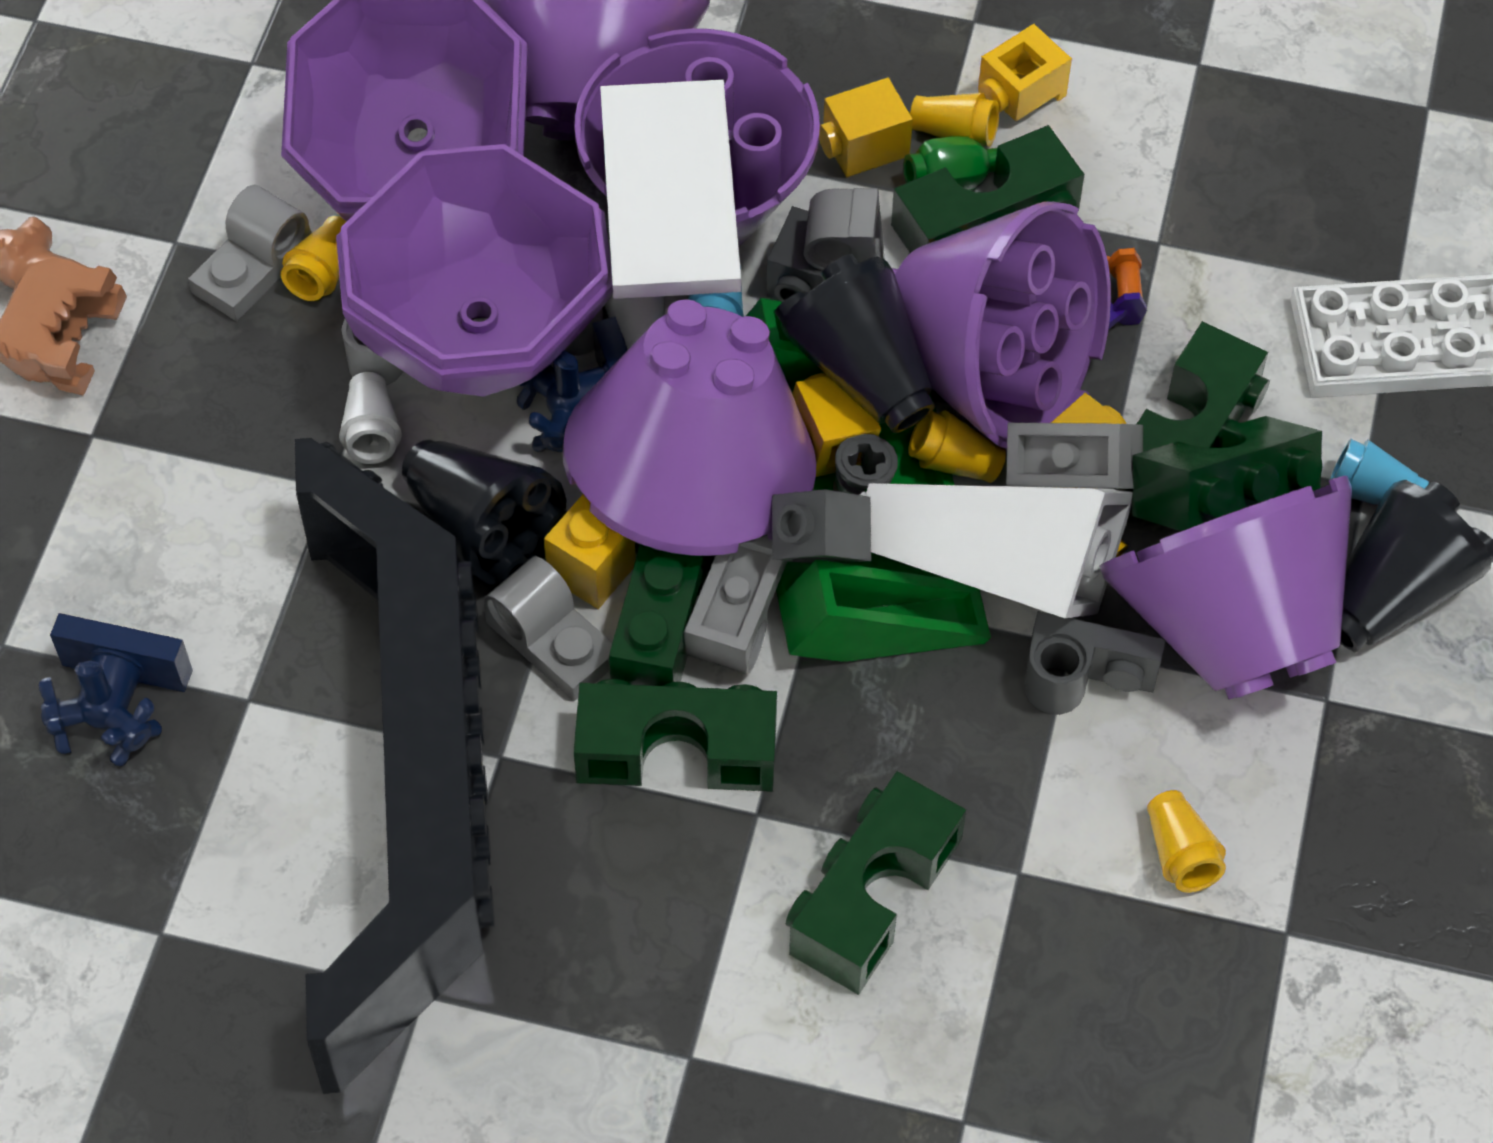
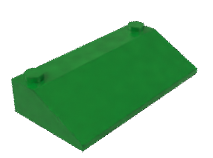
[746,298,991,662]

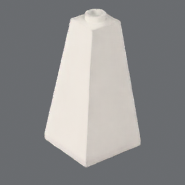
[860,483,1133,618]

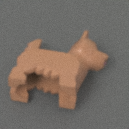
[0,216,127,396]

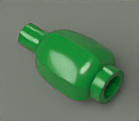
[903,136,997,191]

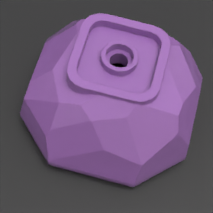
[281,0,528,221]
[336,144,613,397]

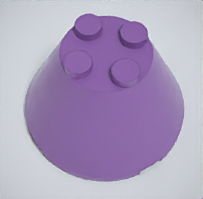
[484,0,710,140]
[575,28,820,247]
[892,202,1111,449]
[562,299,816,556]
[1099,475,1352,700]

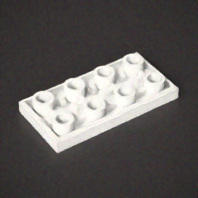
[600,80,741,299]
[1290,274,1493,398]

